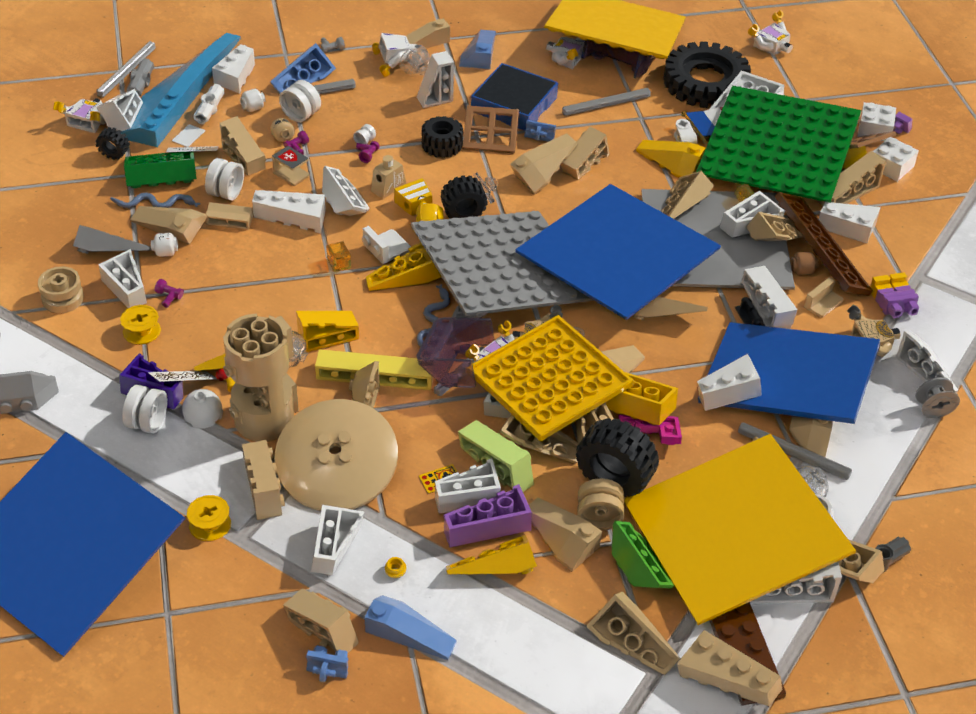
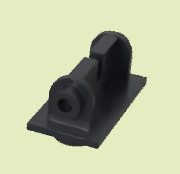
[735,297,765,326]

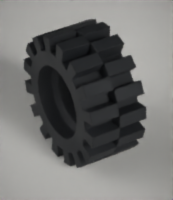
[96,127,130,160]

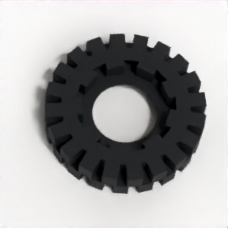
[663,42,751,108]

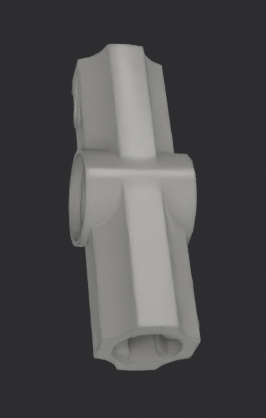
[127,58,154,96]

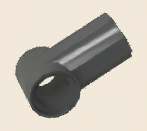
[875,537,911,572]

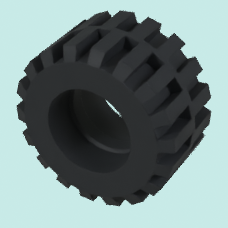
[422,116,463,158]
[440,175,488,219]

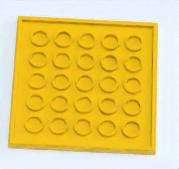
[466,315,634,442]

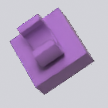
[894,112,912,134]

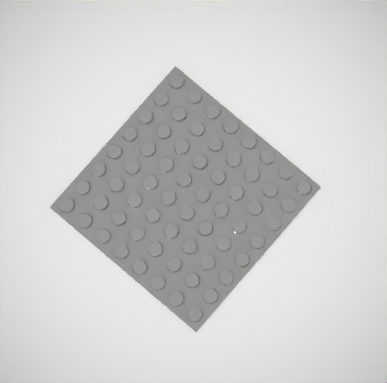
[641,189,795,290]
[411,211,594,316]

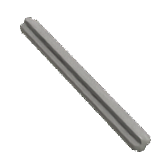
[96,41,156,98]
[562,88,651,116]
[738,422,852,480]

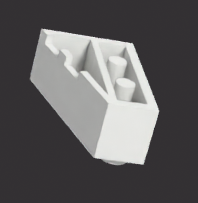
[435,458,501,514]

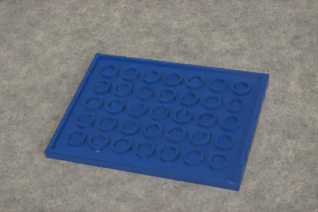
[698,322,880,424]

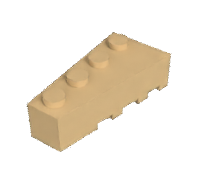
[817,151,886,206]
[242,440,285,520]

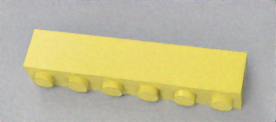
[315,349,434,390]

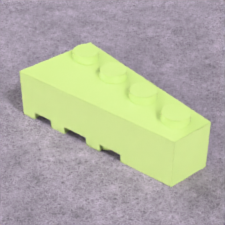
[458,420,534,492]

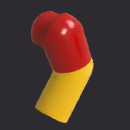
[215,368,235,392]

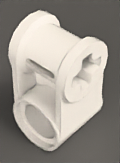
[674,119,697,144]

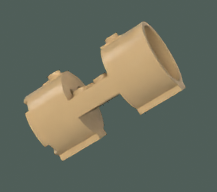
[223,314,299,441]

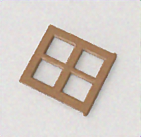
[463,106,519,154]
[849,131,896,149]

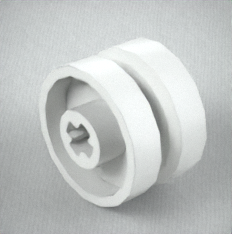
[279,80,321,123]
[205,158,244,201]
[122,385,168,434]

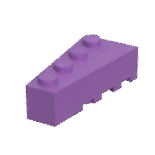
[444,484,532,547]

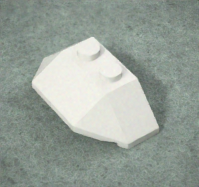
[322,166,370,216]

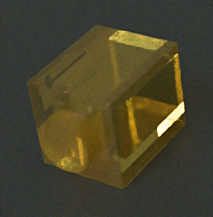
[326,241,351,272]

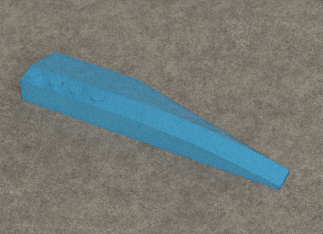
[121,33,241,147]

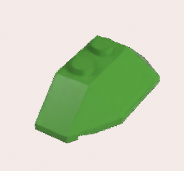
[612,521,674,588]

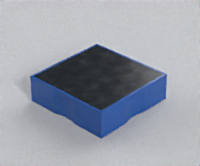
[471,63,558,131]

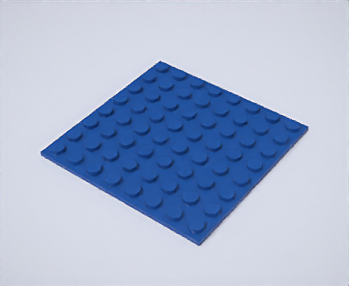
[515,184,721,320]
[0,432,186,657]

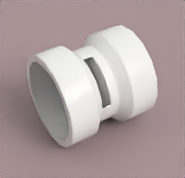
[353,124,376,144]

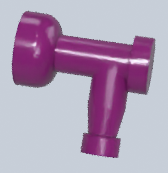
[283,131,309,155]
[356,141,380,163]
[154,279,184,308]

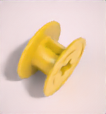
[120,305,161,345]
[187,495,231,541]

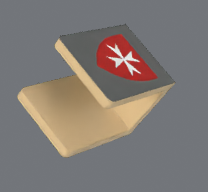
[272,146,309,186]

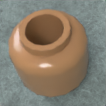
[790,252,818,275]

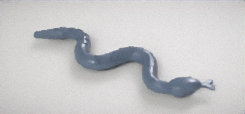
[110,193,200,208]
[417,284,450,353]

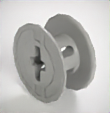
[915,377,960,418]

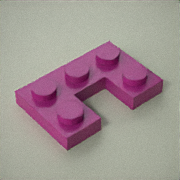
[618,415,682,445]

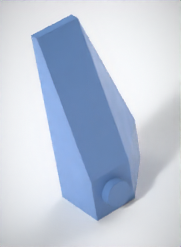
[270,43,336,94]

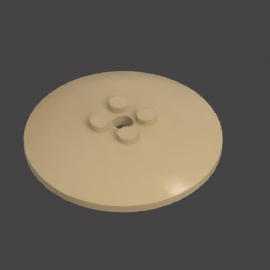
[275,399,398,511]

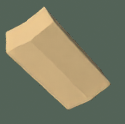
[205,202,253,230]

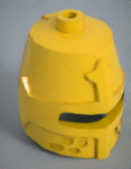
[416,203,444,222]

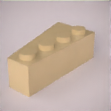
[677,630,782,706]

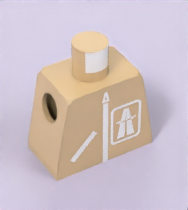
[371,155,406,199]

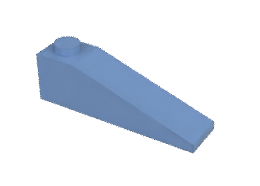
[459,30,496,69]
[364,595,456,660]

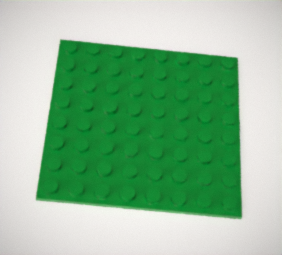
[696,85,861,203]

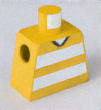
[394,178,433,215]

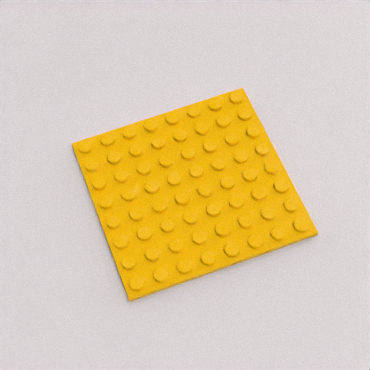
[544,0,686,59]
[624,433,856,625]

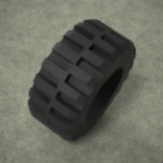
[576,418,659,497]

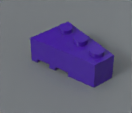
[119,353,183,409]

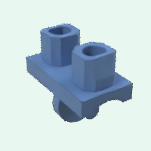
[524,120,556,142]
[306,645,348,683]

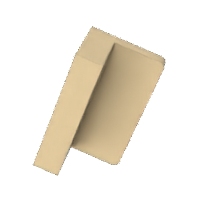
[804,277,843,318]

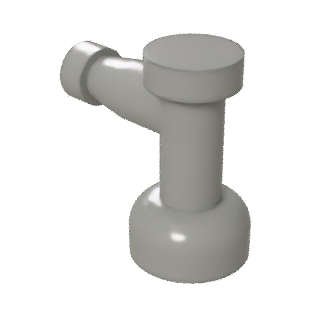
[320,37,345,53]

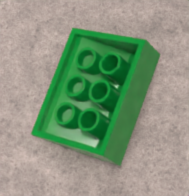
[124,151,197,188]

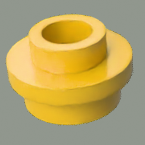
[385,557,406,578]

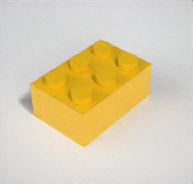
[606,372,678,425]

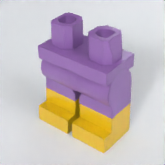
[870,272,919,318]

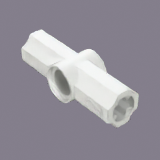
[194,84,224,124]

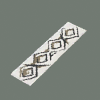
[148,370,217,382]

